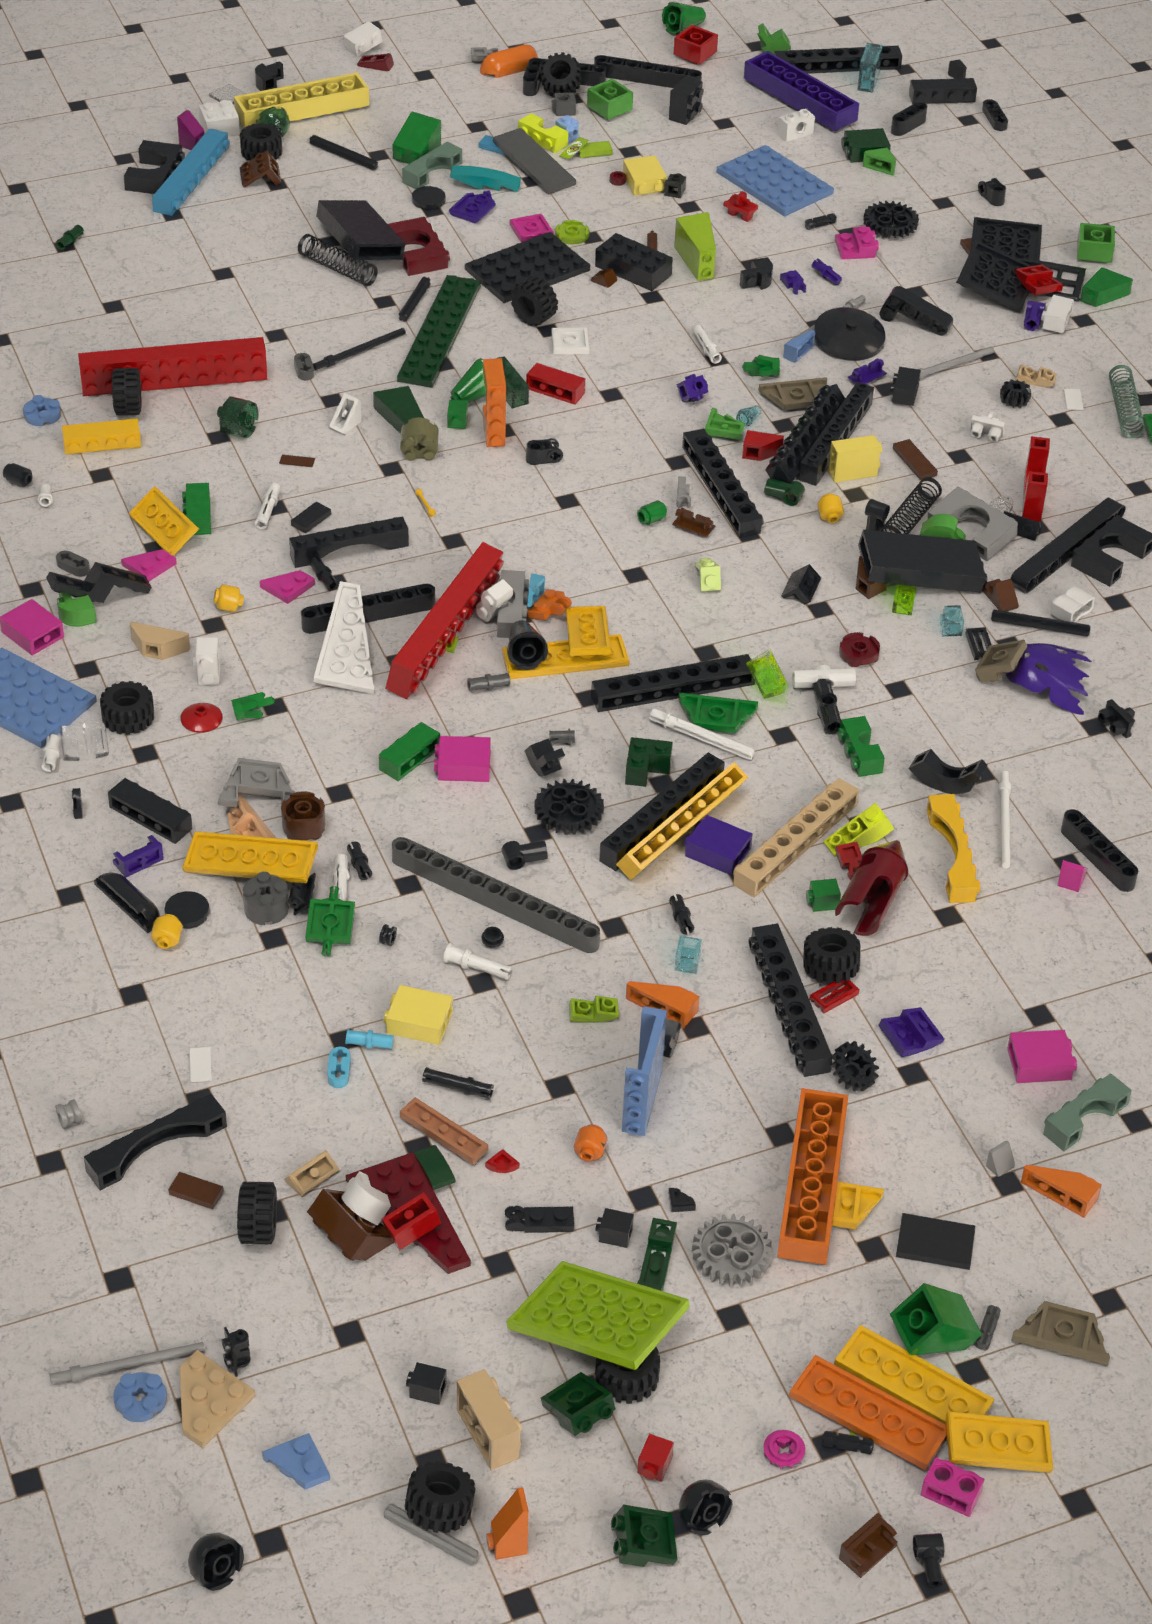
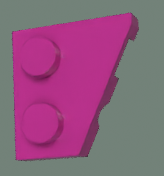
[121,549,177,581]
[260,570,315,604]

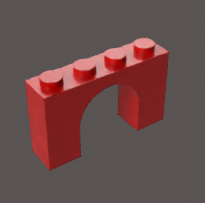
[1022,436,1050,521]

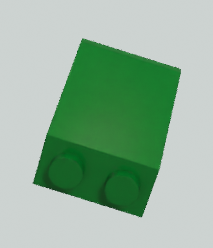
[392,111,441,164]
[890,1283,982,1355]

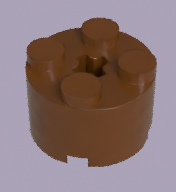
[281,791,326,840]

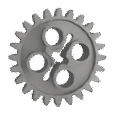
[692,1214,773,1286]

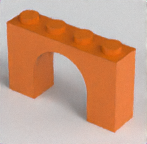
[483,358,506,447]

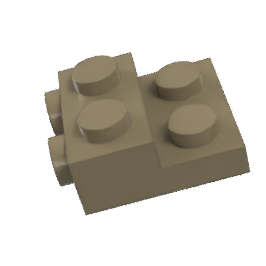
[975,640,1027,683]

